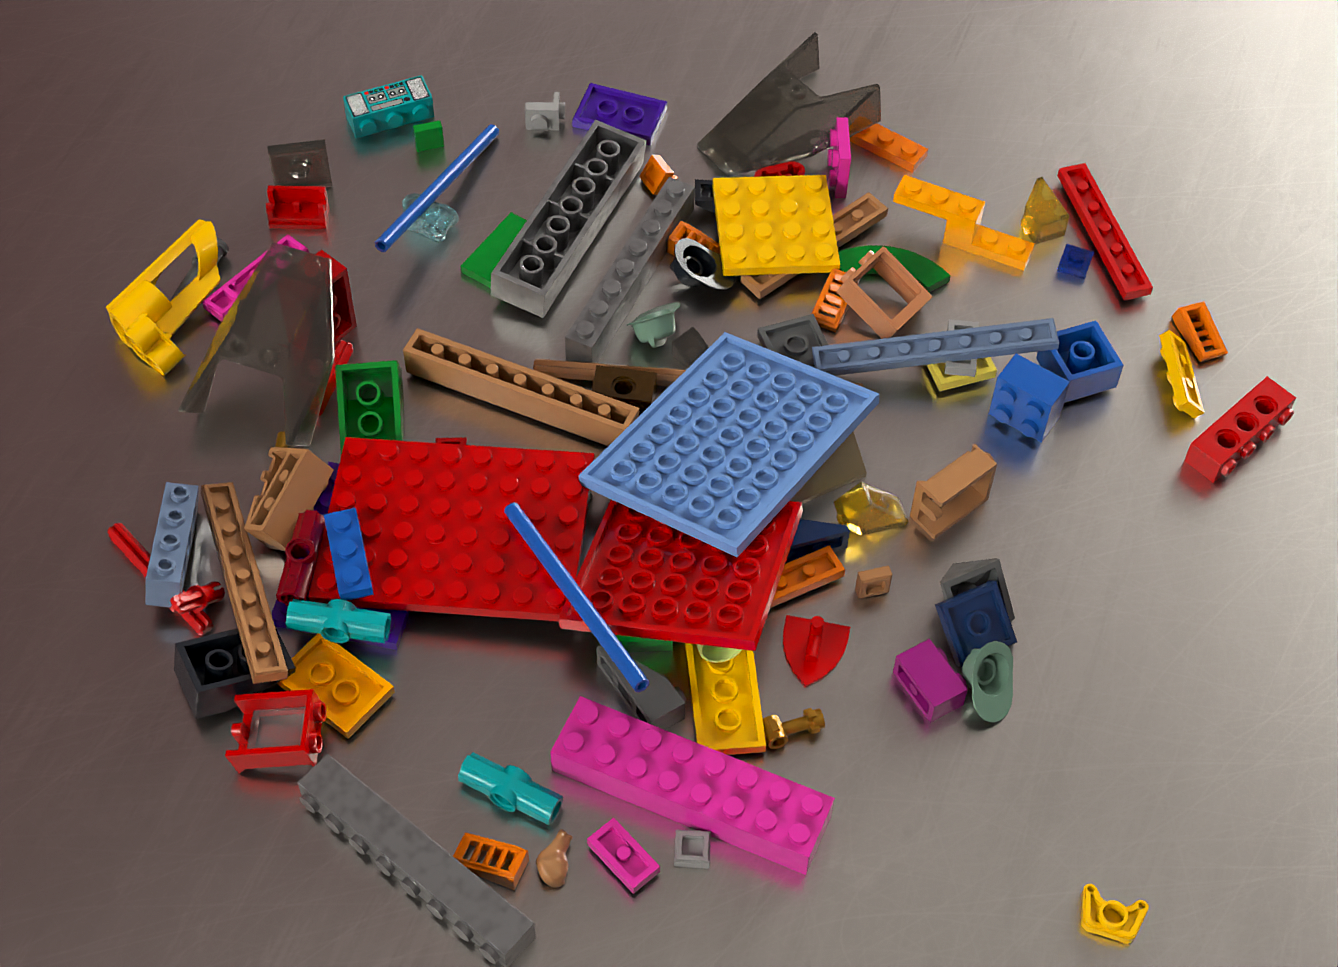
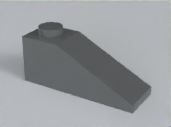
[597,645,687,730]

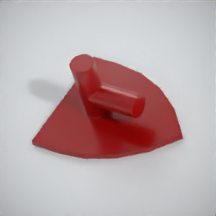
[783,615,851,687]

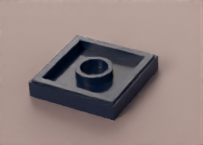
[935,580,1017,667]

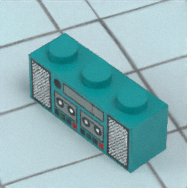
[343,75,434,138]

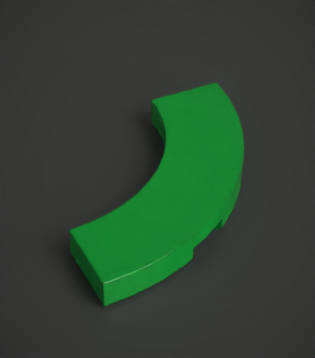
[838,245,951,293]

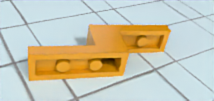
[893,175,1035,271]

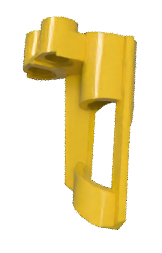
[106,219,220,376]

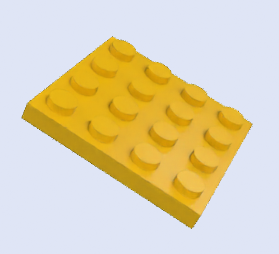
[712,175,840,276]

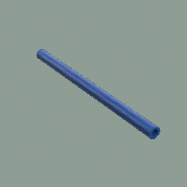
[375,124,499,252]
[504,502,650,692]

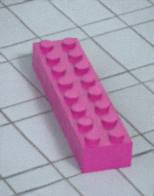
[550,696,835,875]

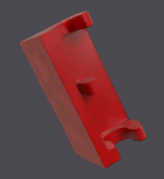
[266,185,329,229]

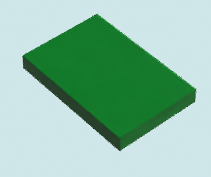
[460,212,527,288]

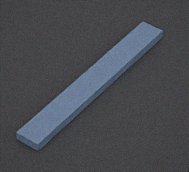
[812,318,1059,376]

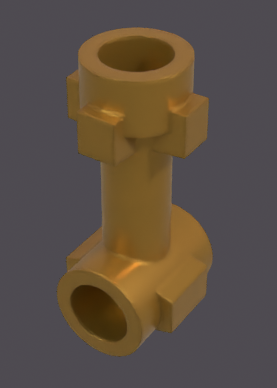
[763,708,825,749]

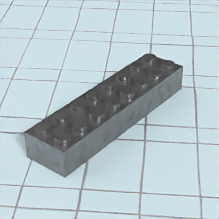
[490,120,646,318]

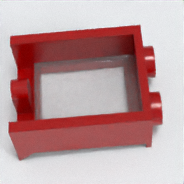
[225,689,327,774]

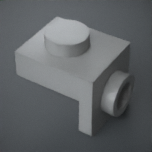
[525,92,565,130]

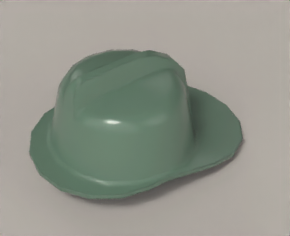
[627,302,681,348]
[962,641,1013,723]

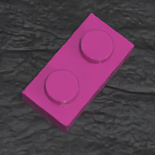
[587,817,660,894]

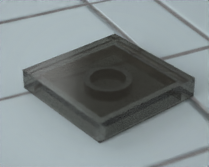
[267,139,333,187]

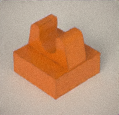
[639,155,678,195]

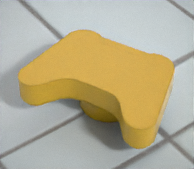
[1081,884,1149,944]

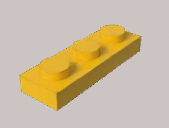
[1159,330,1204,419]

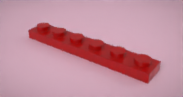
[1057,163,1153,301]

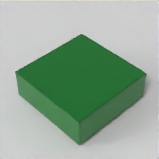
[413,120,444,152]

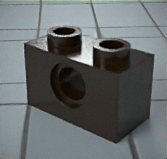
[591,365,657,416]

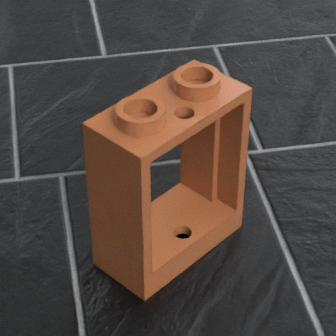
[836,246,933,339]

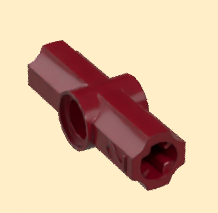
[276,510,326,607]

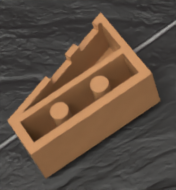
[244,447,334,551]

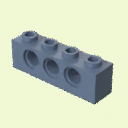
[146,482,199,607]

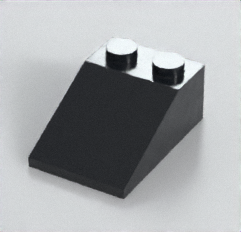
[174,627,296,719]

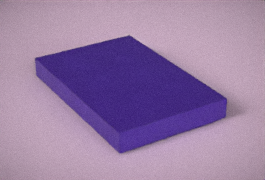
[572,83,668,146]

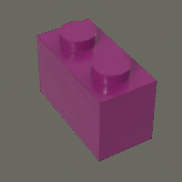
[893,639,968,723]

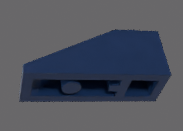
[785,519,850,564]

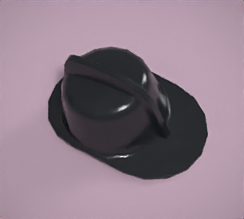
[670,238,736,290]

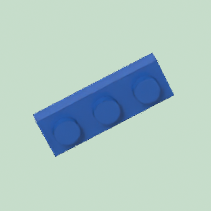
[324,508,374,601]

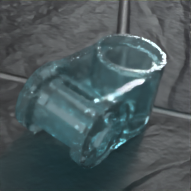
[402,193,459,243]

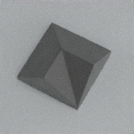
[940,558,1015,621]

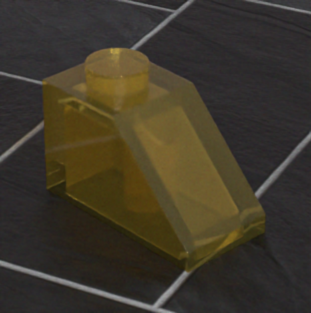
[1021,177,1069,245]
[833,482,909,535]

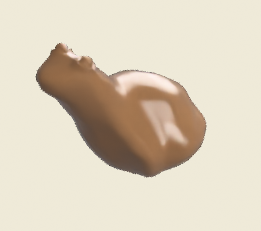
[536,829,573,888]

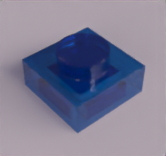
[1057,244,1094,279]

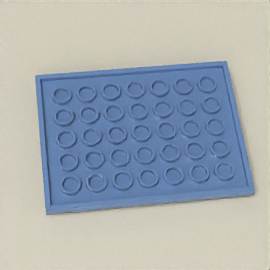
[578,332,879,557]

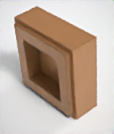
[855,565,892,598]

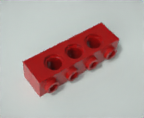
[1184,376,1297,483]

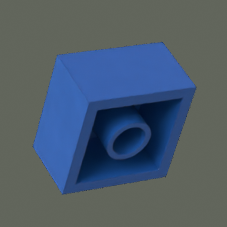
[1036,320,1124,403]
[988,353,1070,443]

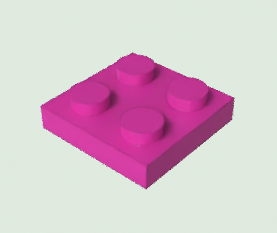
[827,117,851,198]

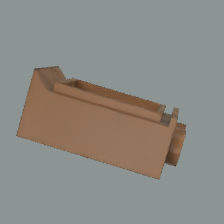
[910,444,997,539]

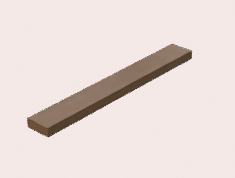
[201,482,288,684]

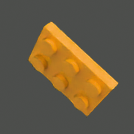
[277,633,395,739]

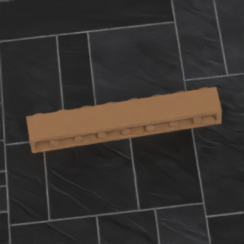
[403,328,639,446]

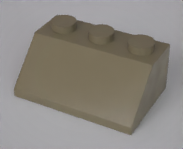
[790,432,867,504]

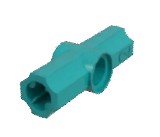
[285,599,391,644]
[458,752,563,825]

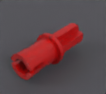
[170,581,225,614]

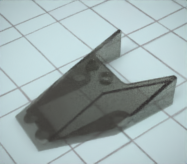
[697,32,881,177]
[178,242,335,446]

